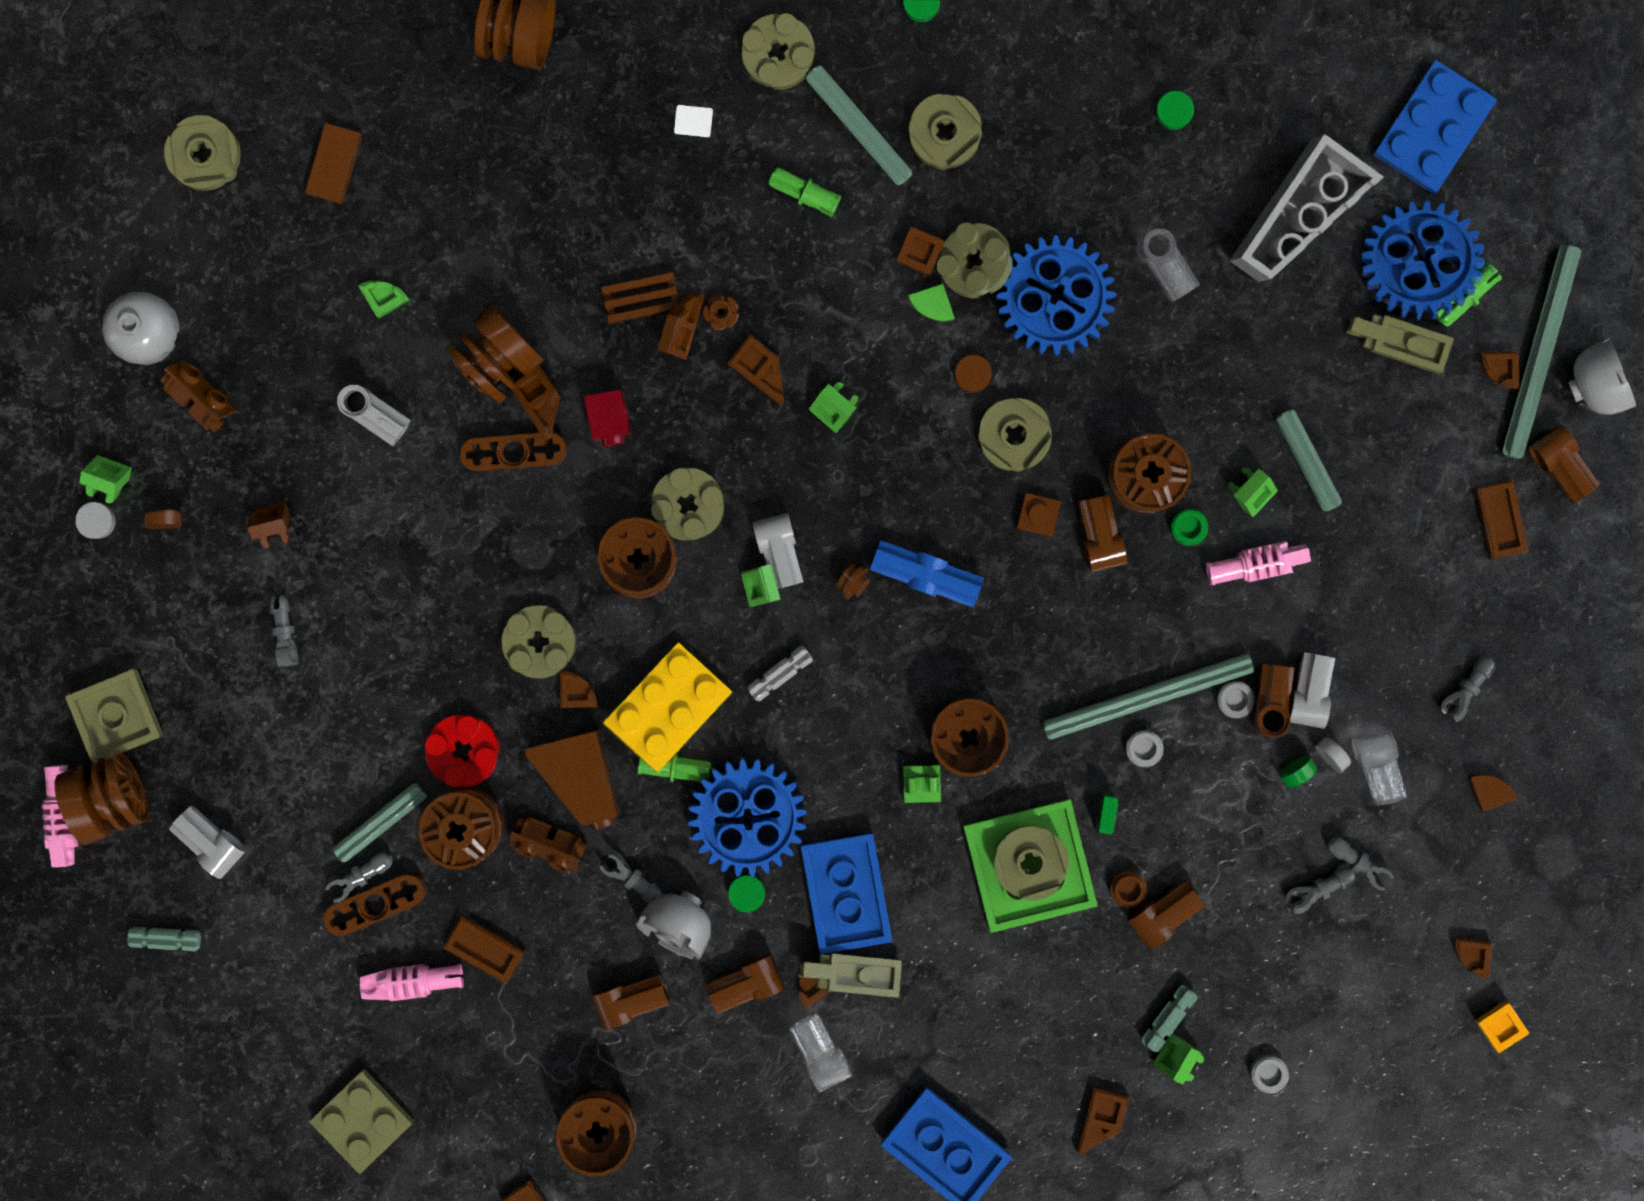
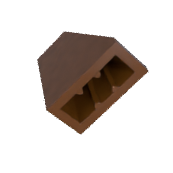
[524,729,621,830]

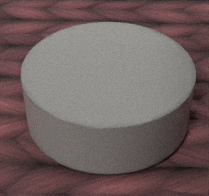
[76,502,116,539]
[1216,681,1255,718]
[1125,730,1163,767]
[1315,737,1351,773]
[1250,1054,1289,1093]

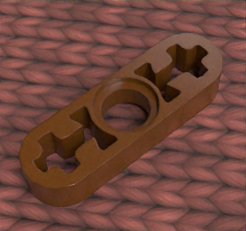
[460,432,568,472]
[324,873,427,936]

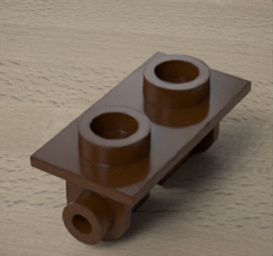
[160,360,237,432]
[510,816,588,872]

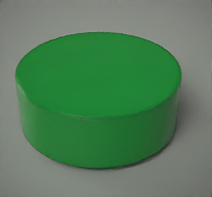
[903,0,940,22]
[1156,91,1194,130]
[1170,509,1208,546]
[1279,756,1317,788]
[728,874,765,912]

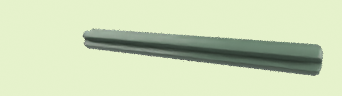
[1502,245,1581,459]
[1043,654,1254,739]

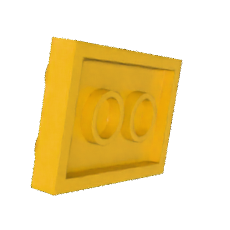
[603,642,732,774]

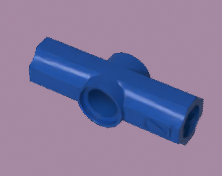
[870,540,984,607]

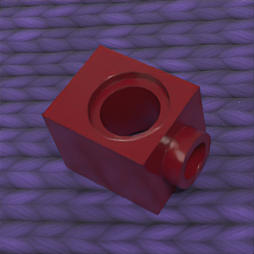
[584,390,632,447]

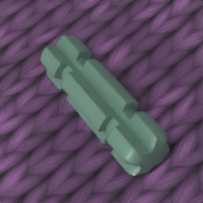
[127,927,201,951]
[1141,985,1198,1052]

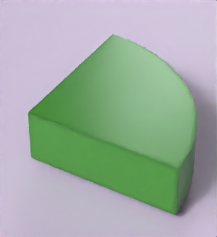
[359,281,410,318]
[908,284,955,322]

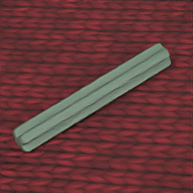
[806,65,912,185]

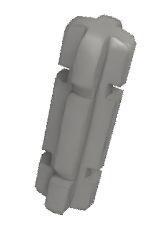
[747,646,813,701]

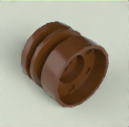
[474,0,556,70]
[445,304,545,403]
[1107,434,1191,513]
[597,517,677,599]
[931,699,1009,777]
[54,751,149,845]
[418,787,505,870]
[556,1090,637,1176]

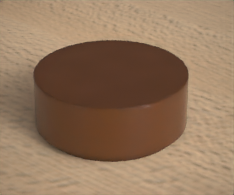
[955,355,992,393]
[144,510,182,529]

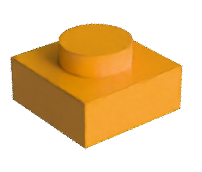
[1475,1000,1530,1054]

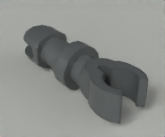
[270,595,299,667]
[1441,656,1496,722]
[1328,837,1394,891]
[599,850,664,903]
[325,852,392,903]
[1286,867,1355,914]

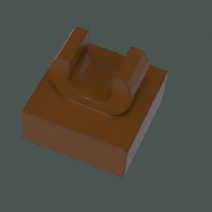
[247,502,290,548]

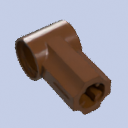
[1528,425,1600,503]
[1078,495,1127,572]
[1252,664,1294,737]
[1127,880,1205,950]
[705,954,784,1014]
[592,974,670,1030]

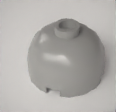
[102,291,180,365]
[1568,339,1636,415]
[636,891,711,960]

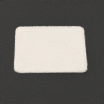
[674,105,713,137]

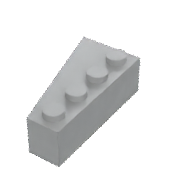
[1230,134,1383,282]

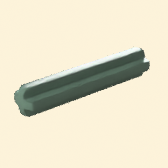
[1276,409,1342,511]
[333,783,427,863]

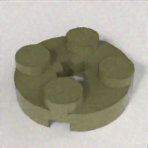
[742,13,815,90]
[908,94,982,170]
[164,115,241,191]
[937,222,1013,299]
[978,398,1052,472]
[651,468,725,541]
[502,605,576,679]
[994,825,1069,900]

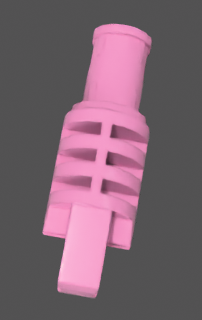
[1206,541,1311,586]
[42,765,78,867]
[360,964,464,1001]

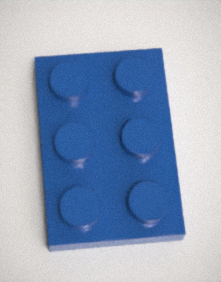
[1372,60,1498,194]
[801,832,892,955]
[880,1086,1012,1201]

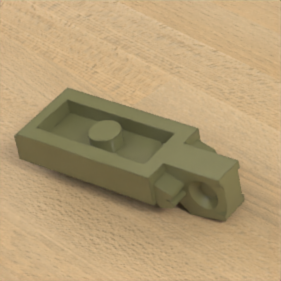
[1346,315,1454,374]
[798,954,902,998]

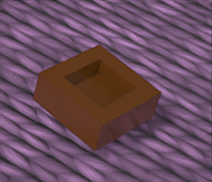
[896,227,945,276]
[1016,493,1061,537]

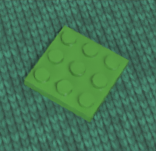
[963,798,1098,933]

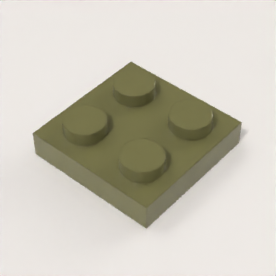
[65,669,164,762]
[310,1069,414,1174]

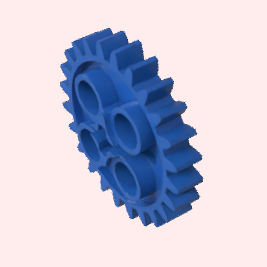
[1361,201,1485,320]
[996,235,1116,356]
[688,757,807,877]

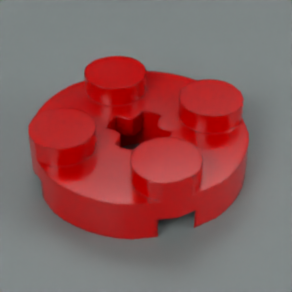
[425,714,500,787]

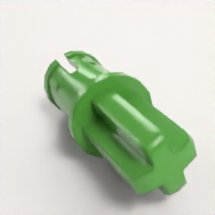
[769,168,842,218]
[1436,262,1502,326]
[638,753,712,782]

